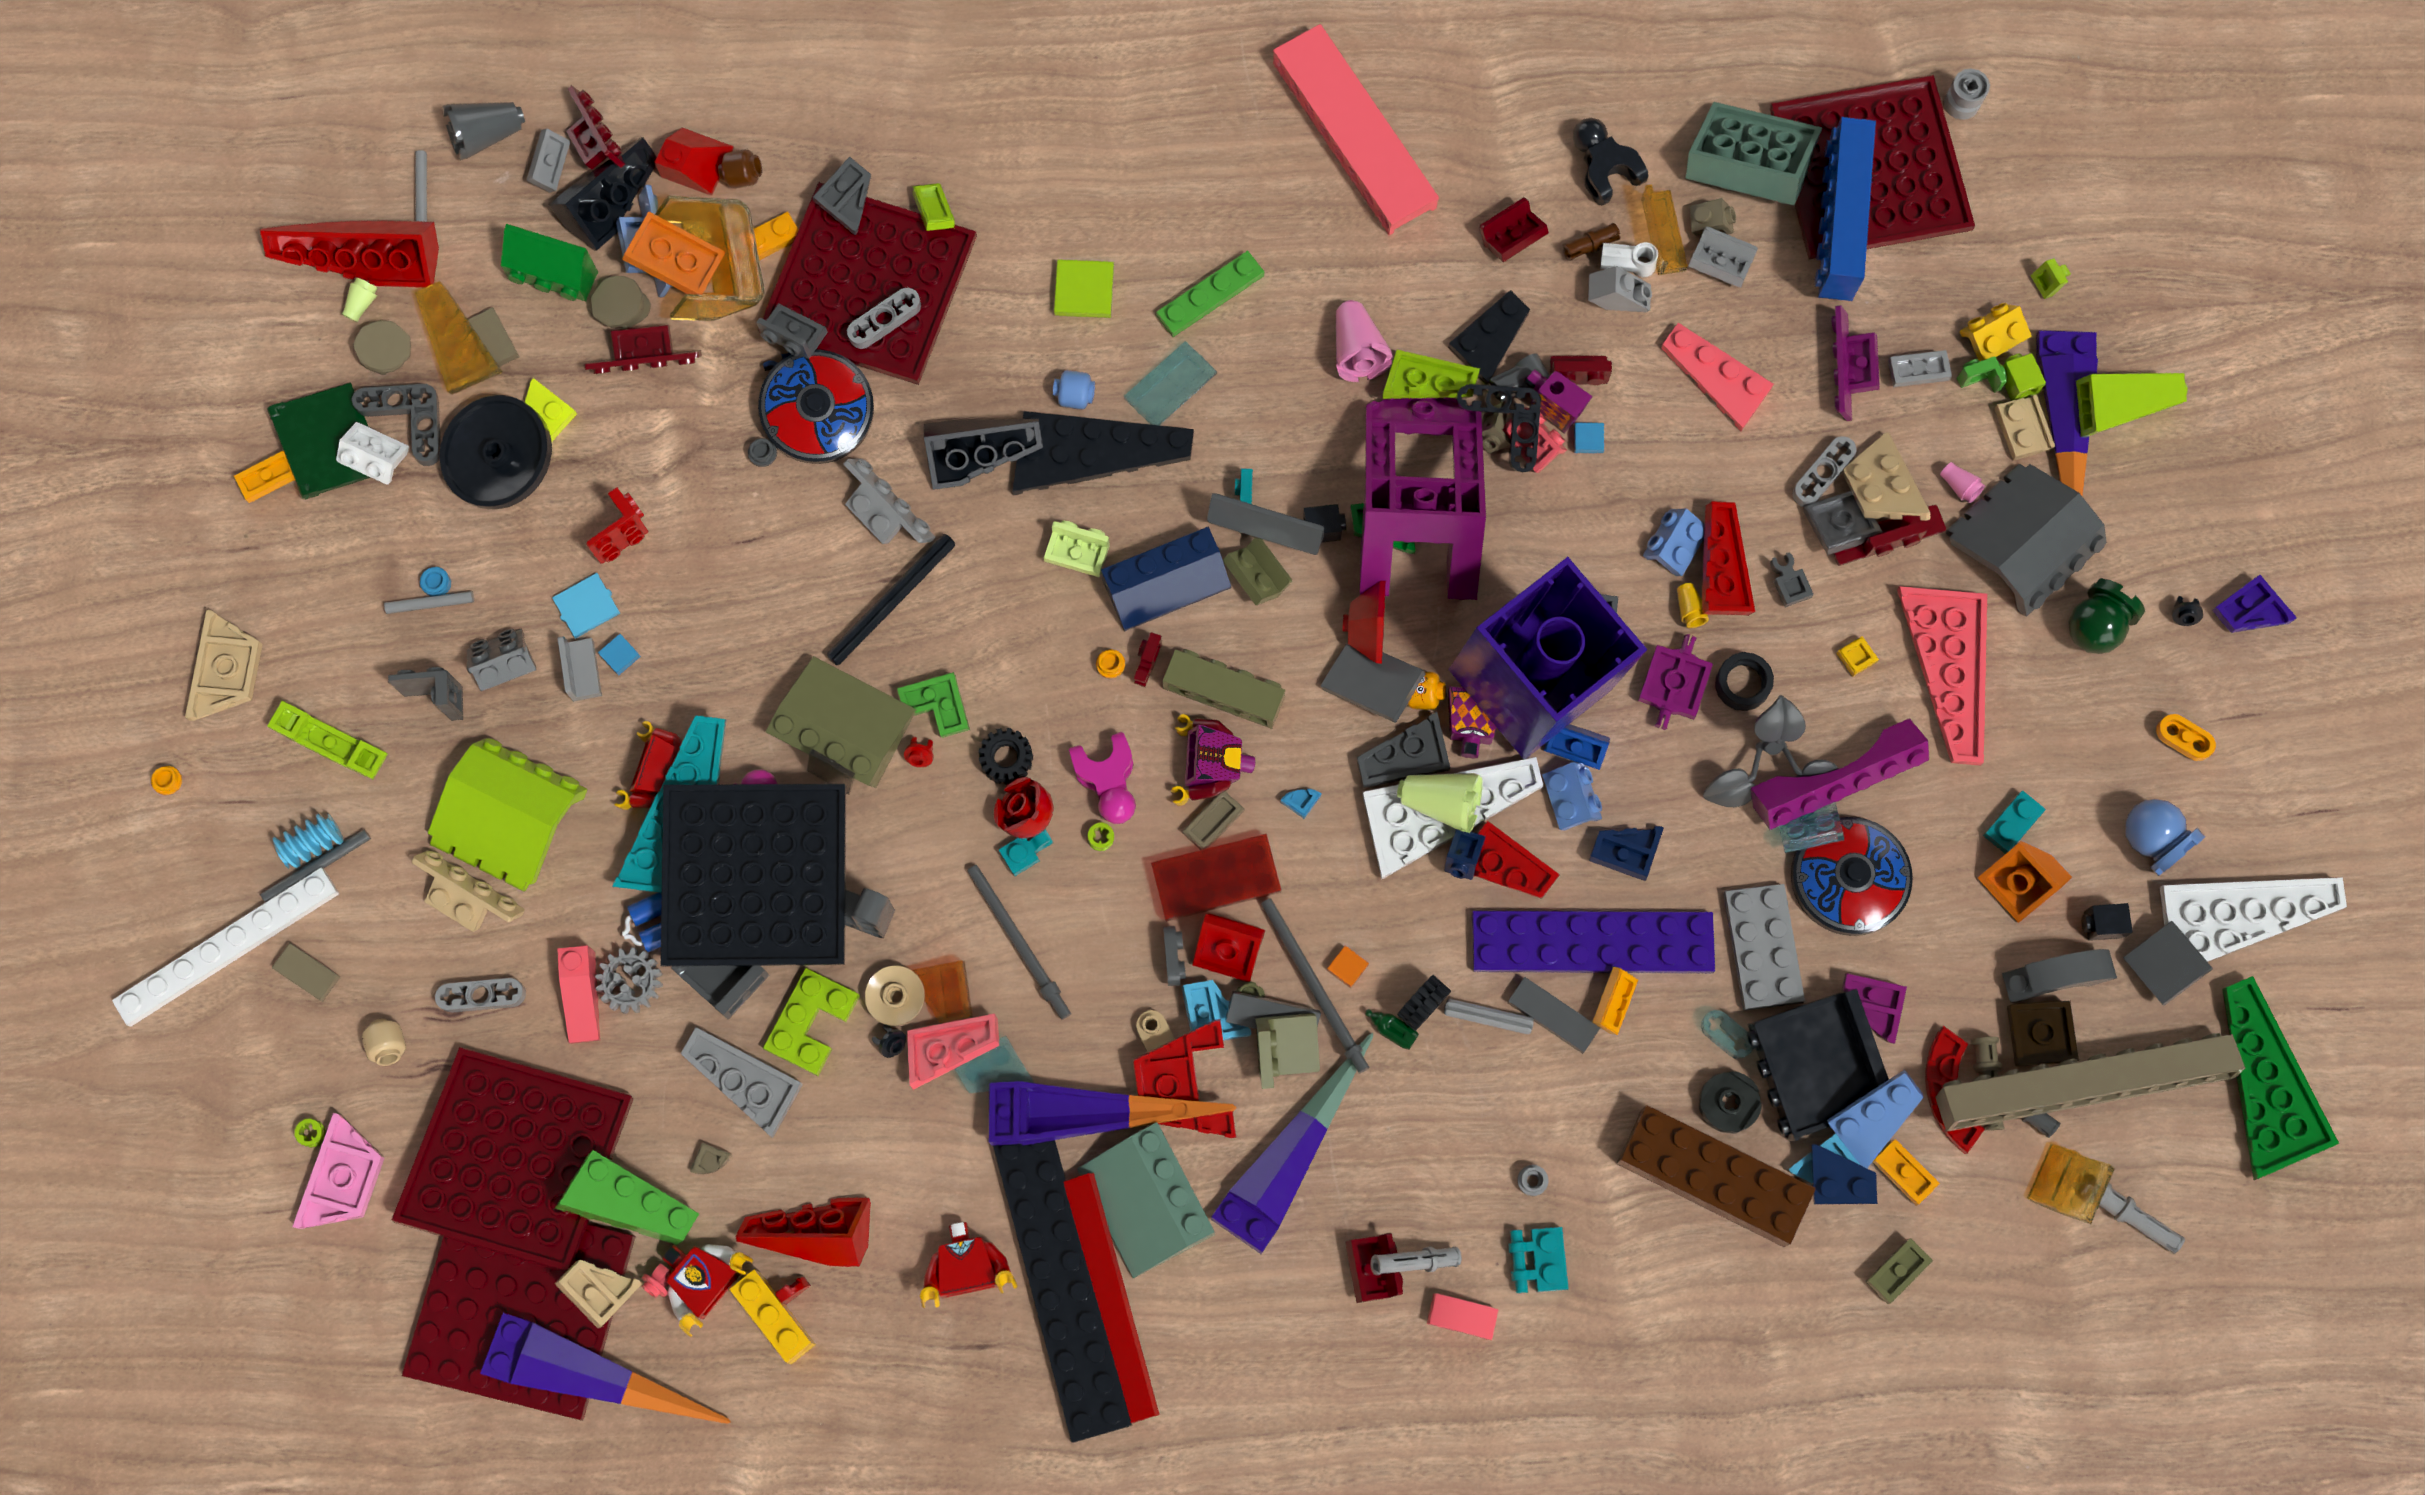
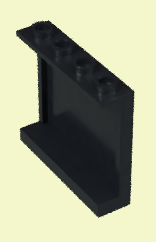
[1746,989,1889,1141]

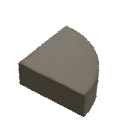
[690,1143,732,1174]

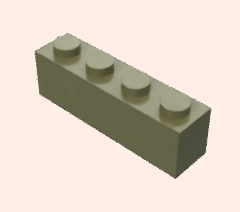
[1162,649,1285,729]

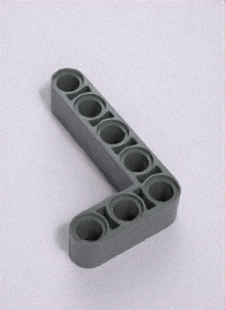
[845,888,895,939]

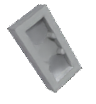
[1888,350,1952,387]

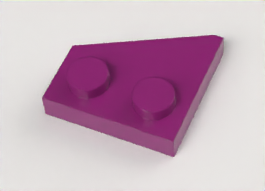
[1841,973,1907,1044]

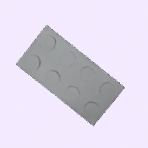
[1723,884,1805,1011]

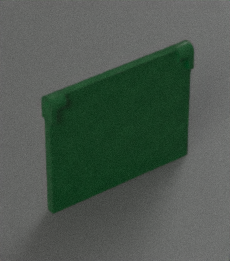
[267,383,371,499]

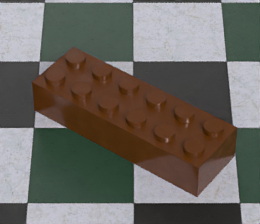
[1616,1105,1816,1247]

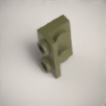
[1223,537,1292,606]

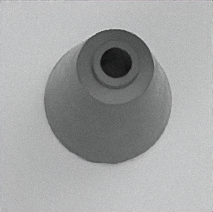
[442,102,525,160]

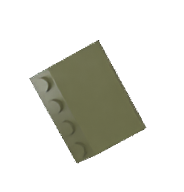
[766,656,917,788]

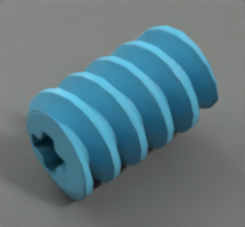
[272,813,344,869]

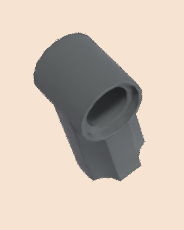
[1489,353,1550,402]

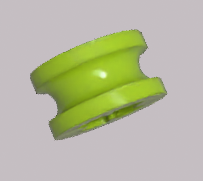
[1088,822,1114,851]
[295,1119,326,1148]

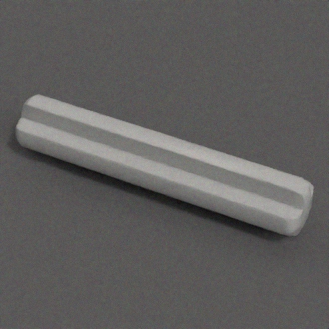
[1444,999,1534,1034]

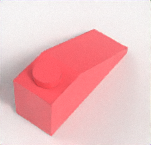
[557,945,600,1044]

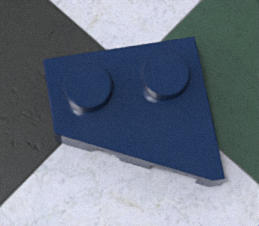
[1589,826,1664,881]
[1811,1144,1878,1205]

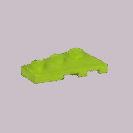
[1383,350,1480,399]

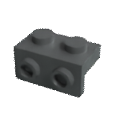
[756,304,828,359]

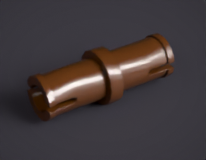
[1562,223,1621,261]

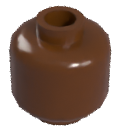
[718,149,762,189]

